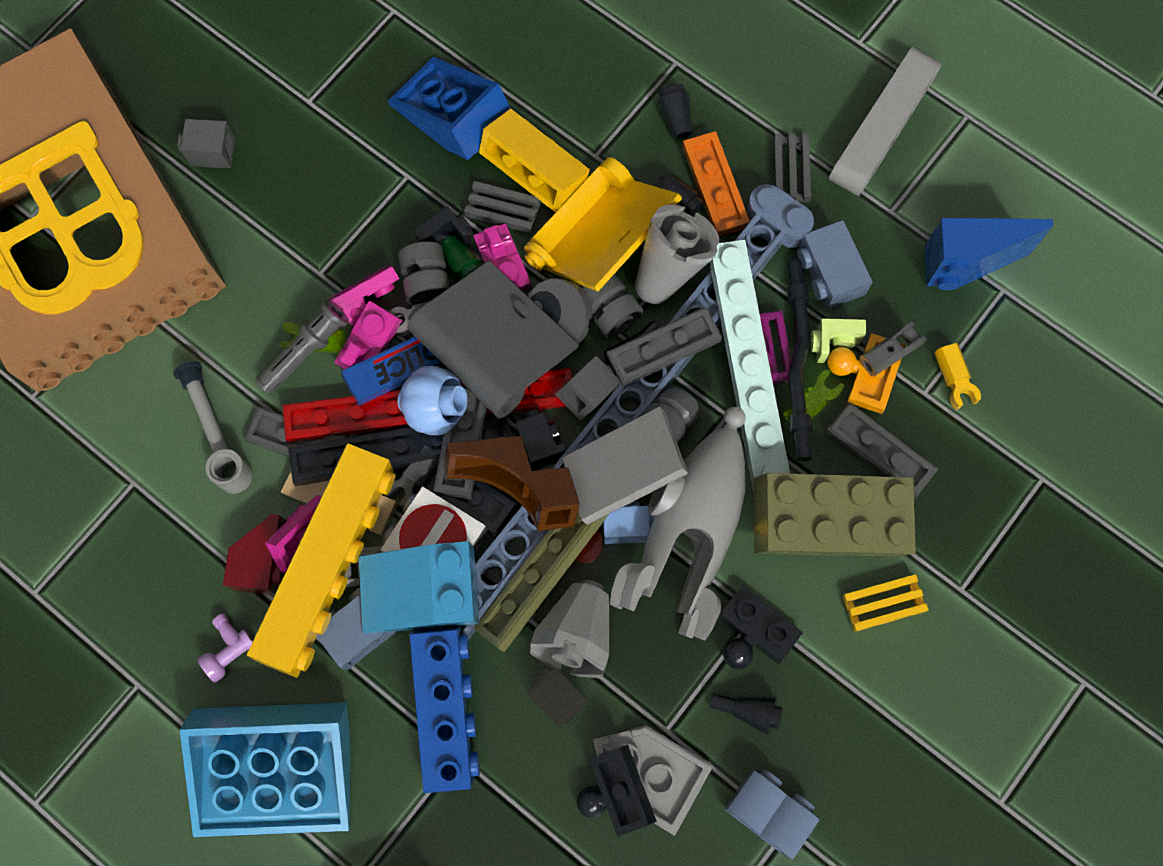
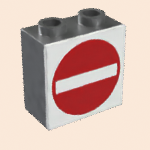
[380,487,489,555]

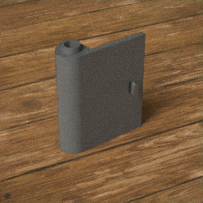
[407,261,579,418]

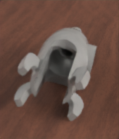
[610,406,746,641]

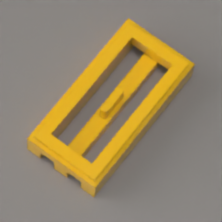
[842,574,929,632]

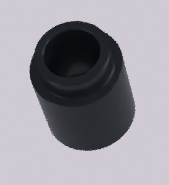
[653,174,704,217]

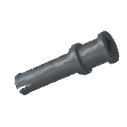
[256,300,349,394]

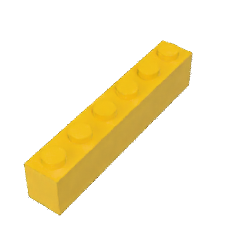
[247,443,395,678]

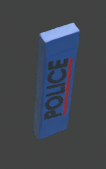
[341,337,443,406]

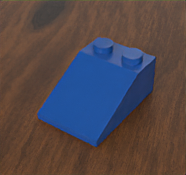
[388,57,511,160]
[924,218,1053,290]

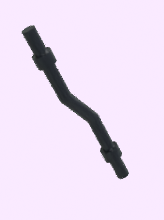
[787,259,812,461]

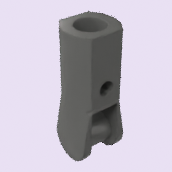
[860,321,928,377]

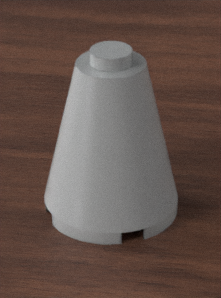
[634,205,719,304]

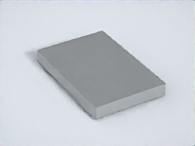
[562,407,688,525]

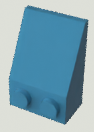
[359,541,479,634]

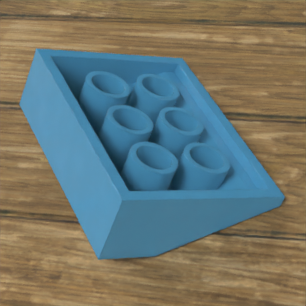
[180,702,350,837]

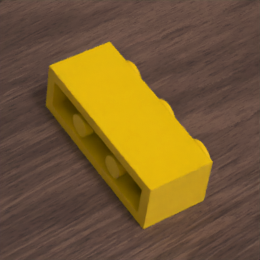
[479,109,590,213]

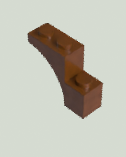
[444,436,580,531]

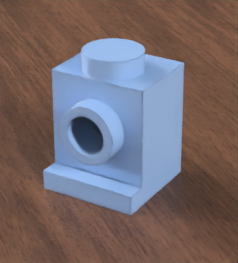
[604,501,654,544]

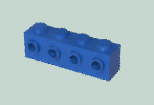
[410,626,480,793]

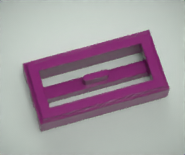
[759,310,791,384]

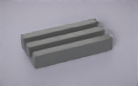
[773,134,811,202]
[464,181,541,234]

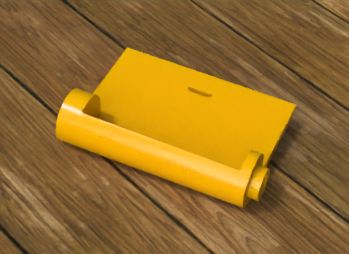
[524,157,682,292]

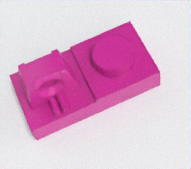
[473,223,532,292]
[327,264,399,326]
[334,301,403,369]
[265,495,322,573]

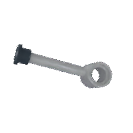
[173,361,253,494]

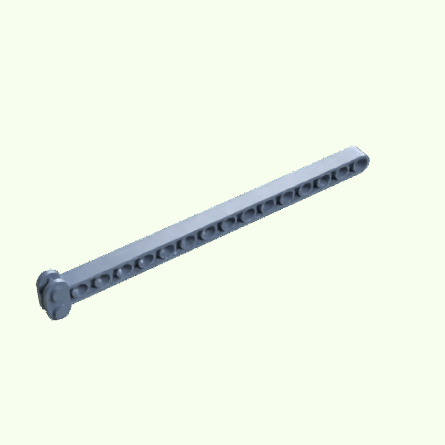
[461,184,814,639]

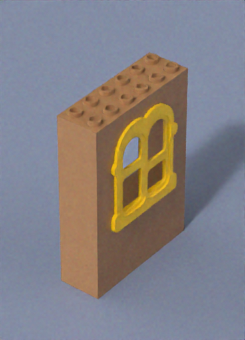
[0,28,226,393]

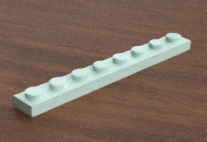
[710,240,790,489]

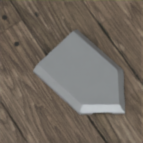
[593,725,713,836]

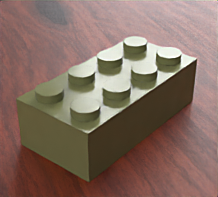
[753,473,916,557]

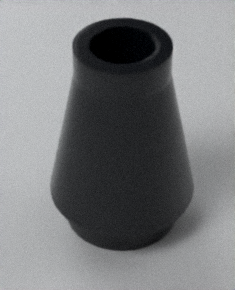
[657,84,693,139]

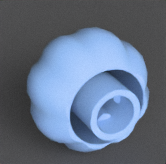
[397,366,468,435]

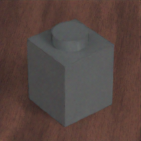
[178,119,236,168]
[555,356,620,421]

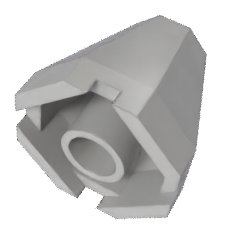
[530,580,609,678]

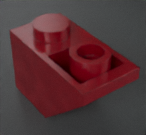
[223,514,287,595]

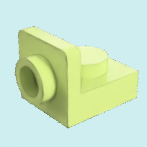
[810,319,866,363]

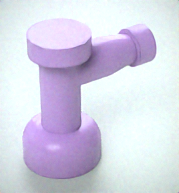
[197,614,253,683]

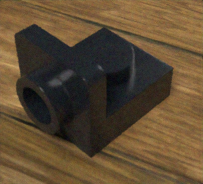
[413,206,472,247]

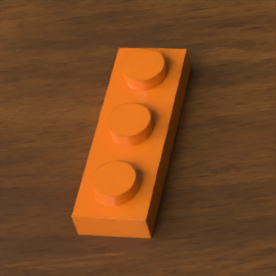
[682,131,750,237]

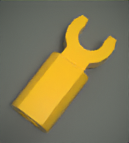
[934,343,981,410]

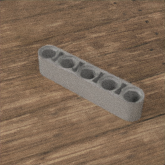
[828,47,943,197]

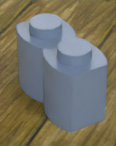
[724,769,819,860]

